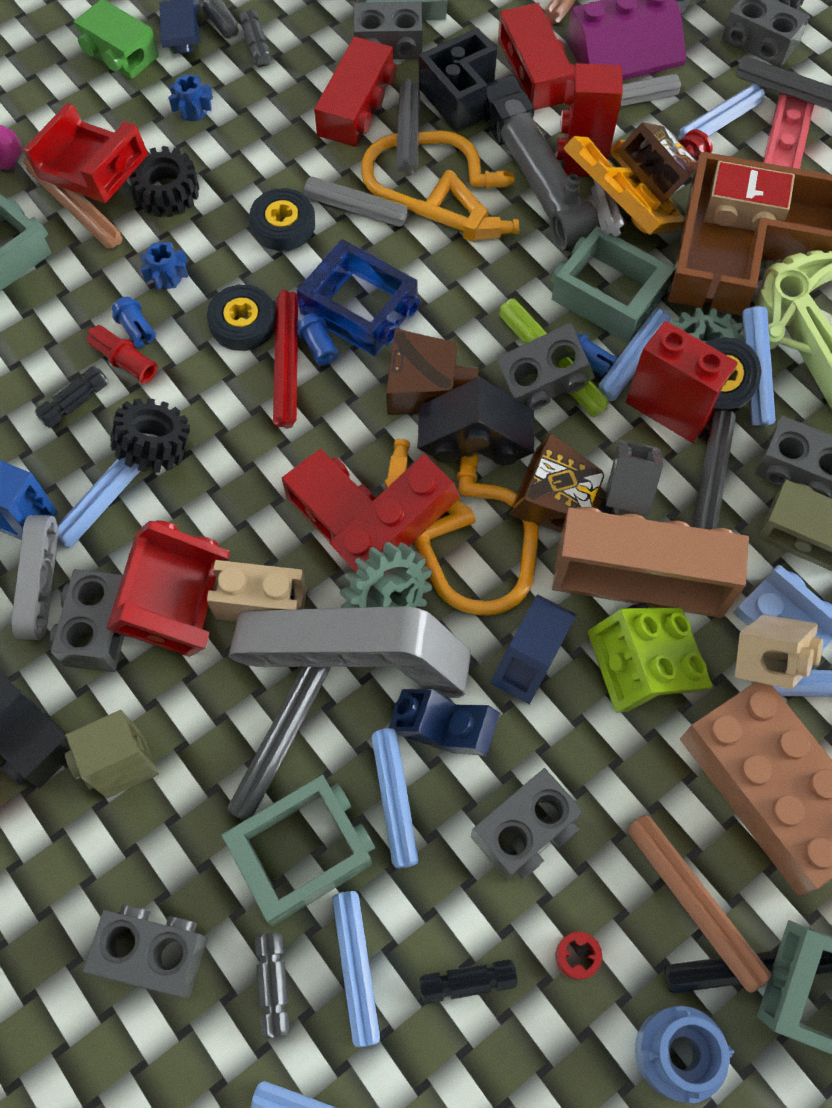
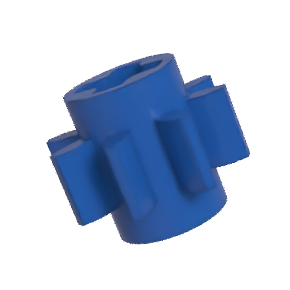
[168,74,213,121]
[140,242,188,290]

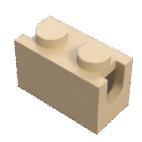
[207,560,307,622]
[735,614,823,689]

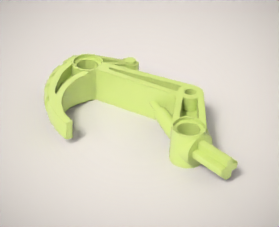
[754,250,832,410]

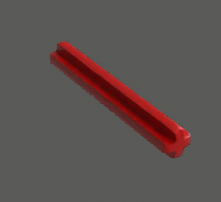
[273,290,299,429]

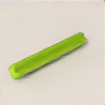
[499,299,609,417]

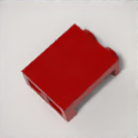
[24,103,148,204]
[625,322,737,444]
[106,520,230,657]

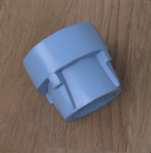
[635,1006,734,1103]

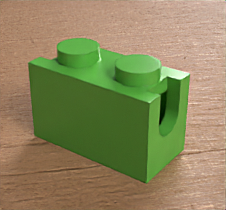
[73,0,159,80]

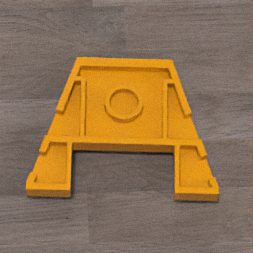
[564,136,684,235]

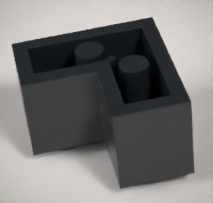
[419,27,497,132]
[417,377,534,466]
[0,672,71,789]

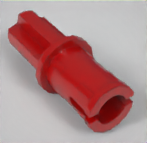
[86,325,158,384]

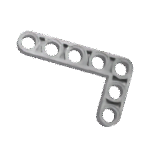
[229,606,471,698]

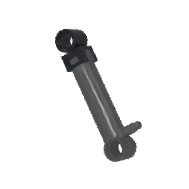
[484,75,601,249]

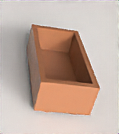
[552,507,749,618]
[680,682,832,897]

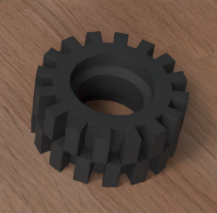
[129,146,200,217]
[110,398,190,473]

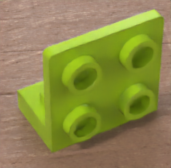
[587,607,712,713]

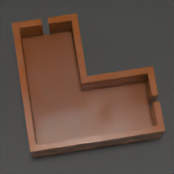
[668,151,832,316]

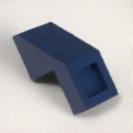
[159,0,201,54]
[490,594,577,705]
[389,689,500,756]

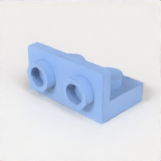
[733,565,832,651]

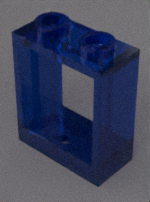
[296,239,420,356]

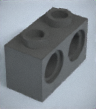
[721,0,810,68]
[354,1,423,59]
[497,322,595,410]
[755,416,832,499]
[606,439,663,516]
[49,569,125,672]
[470,768,583,882]
[83,904,208,999]

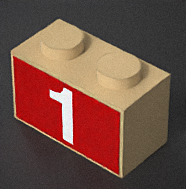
[703,161,795,231]

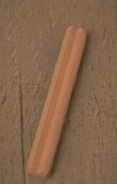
[23,157,123,249]
[628,815,771,993]

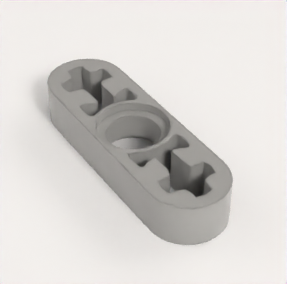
[12,515,58,640]

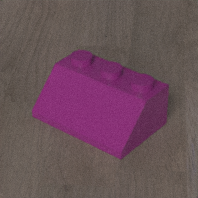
[567,0,686,81]

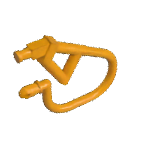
[361,130,519,243]
[385,439,539,616]

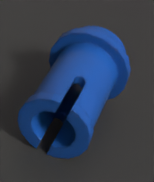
[112,297,156,348]
[297,313,339,366]
[569,333,617,379]

